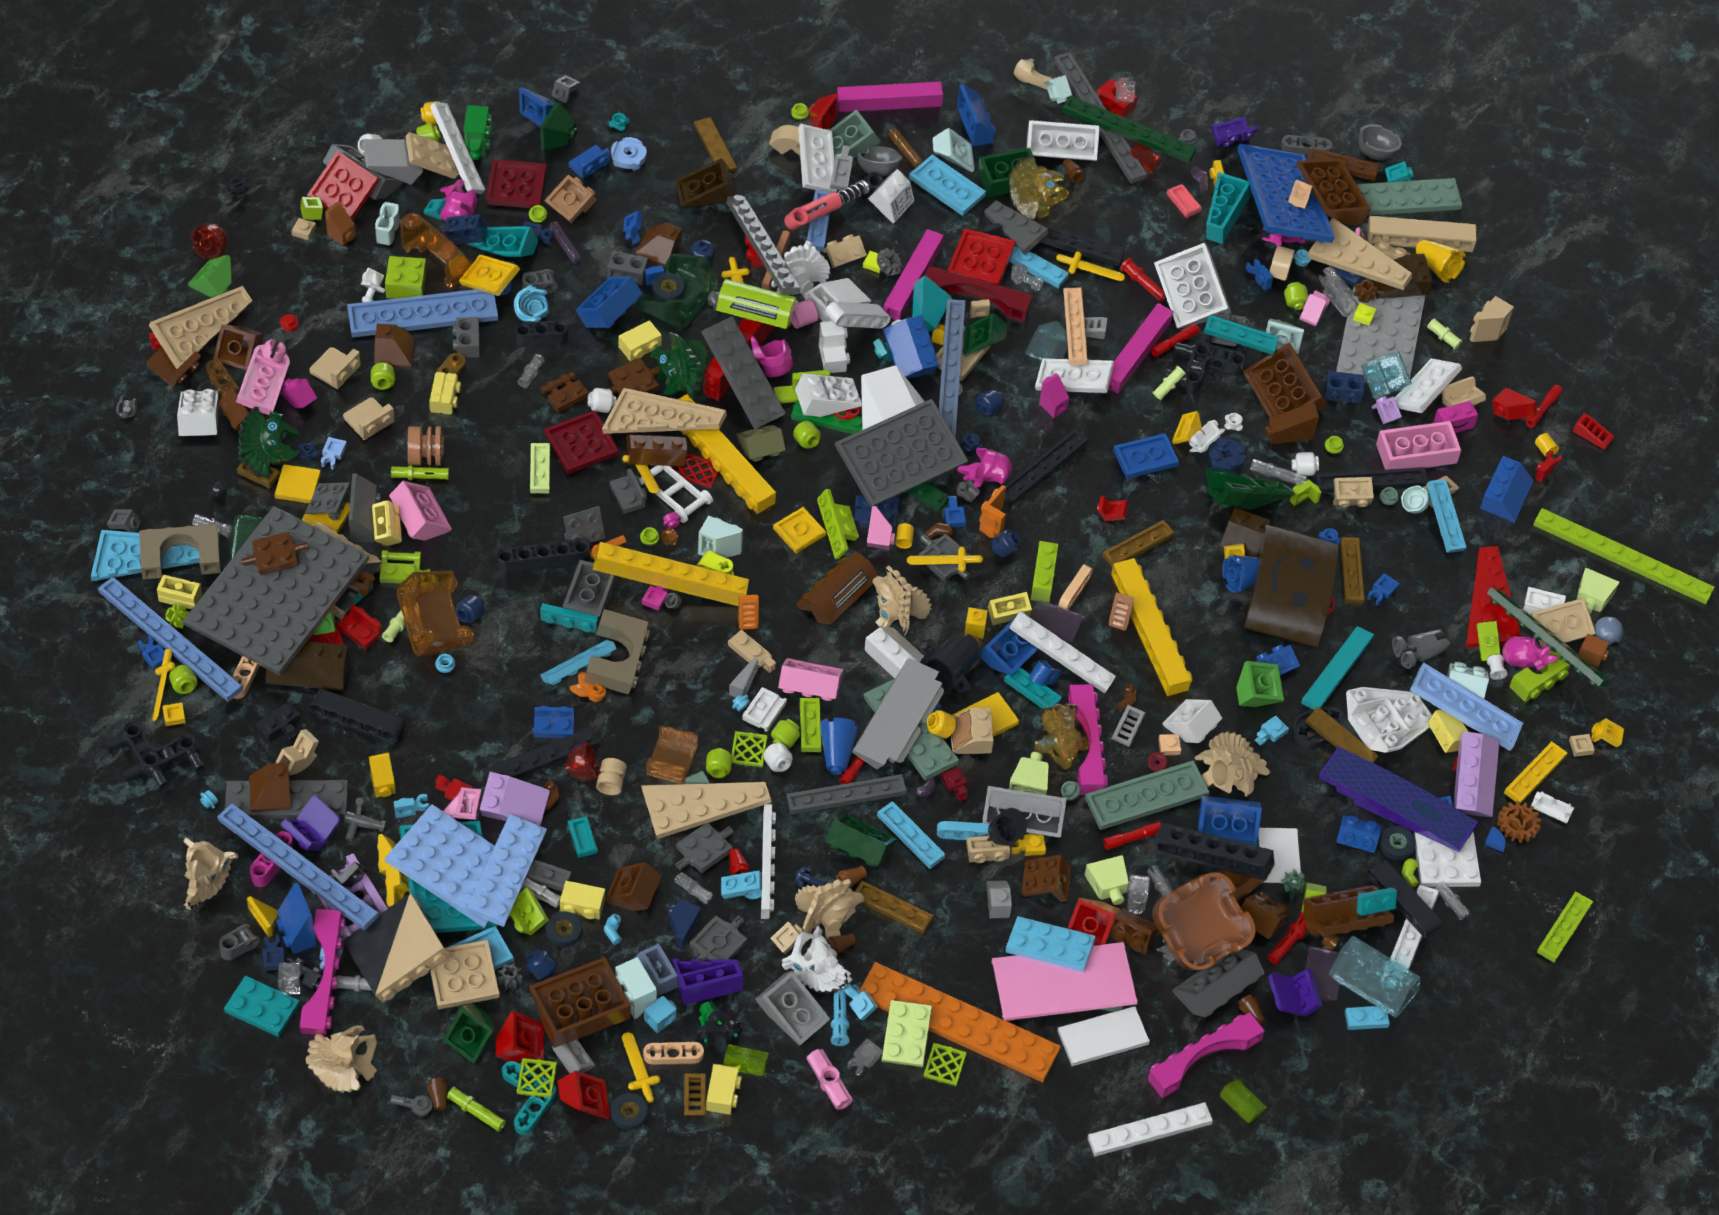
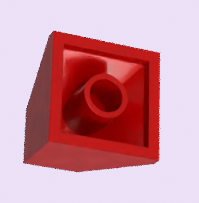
[809,94,838,130]
[1067,898,1120,946]
[496,1011,544,1063]
[558,1071,610,1119]

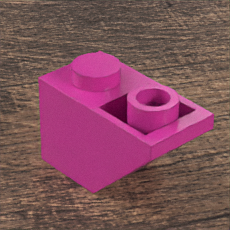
[1039,373,1069,418]
[279,378,317,408]

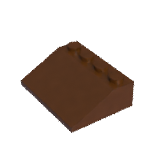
[1296,158,1371,225]
[1243,342,1328,418]
[529,957,631,1048]

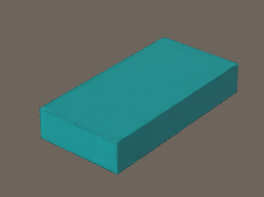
[568,816,598,858]

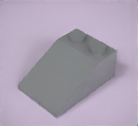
[362,139,423,184]
[755,971,830,1045]

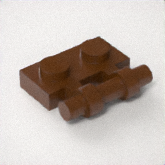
[540,372,589,413]

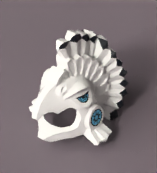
[782,926,852,994]

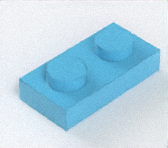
[1345,1006,1389,1030]

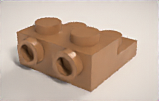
[545,175,597,223]

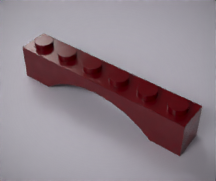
[925,266,1032,322]

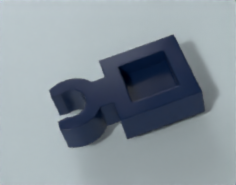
[523,221,553,244]
[262,935,285,971]

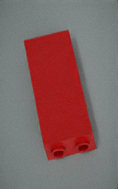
[703,318,774,401]

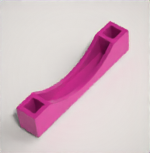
[1068,684,1107,795]
[300,909,345,1035]
[1148,1012,1264,1098]

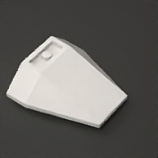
[861,365,924,430]
[1346,687,1432,753]

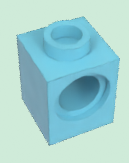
[644,996,677,1033]

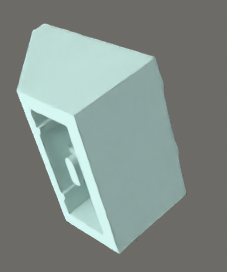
[698,516,743,558]
[1447,662,1489,699]
[615,957,657,1019]

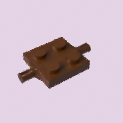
[608,358,659,395]
[242,531,308,575]

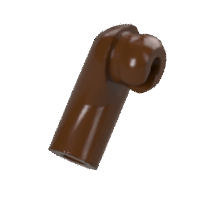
[925,523,953,539]
[1117,684,1137,712]
[544,781,560,811]

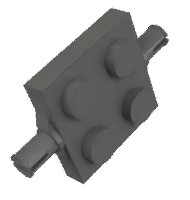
[918,534,971,582]
[675,823,734,873]
[690,916,747,962]

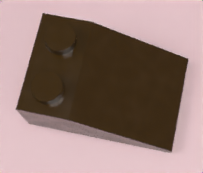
[675,158,737,208]
[1371,253,1432,299]

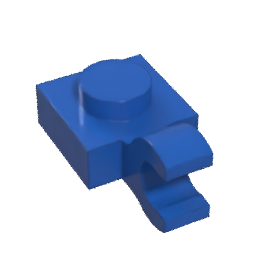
[623,210,642,244]
[1246,259,1273,291]
[944,496,966,527]

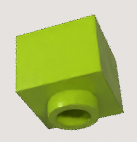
[300,197,323,220]

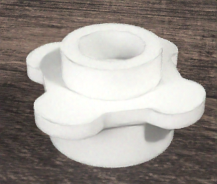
[1224,413,1243,431]

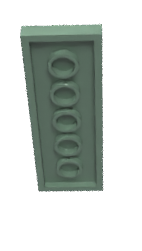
[1357,178,1462,215]
[864,679,959,781]
[1085,761,1209,830]

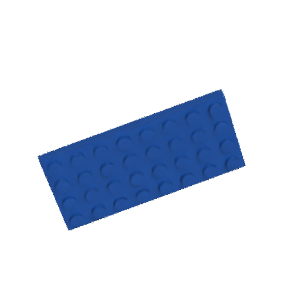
[1237,144,1335,243]

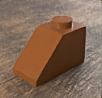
[325,201,356,246]

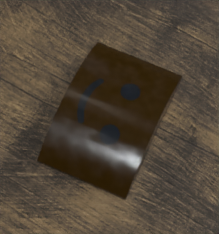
[1244,525,1338,648]

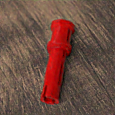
[1120,258,1166,302]
[1267,912,1308,965]

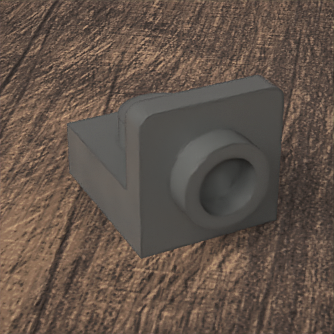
[552,75,580,103]
[107,510,141,533]

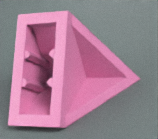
[443,787,481,820]

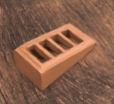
[1108,592,1135,630]

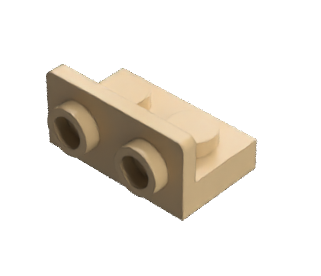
[1333,477,1374,508]

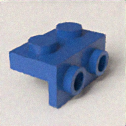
[1336,815,1382,853]

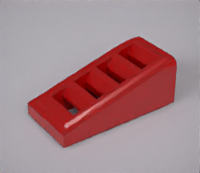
[1573,413,1614,450]

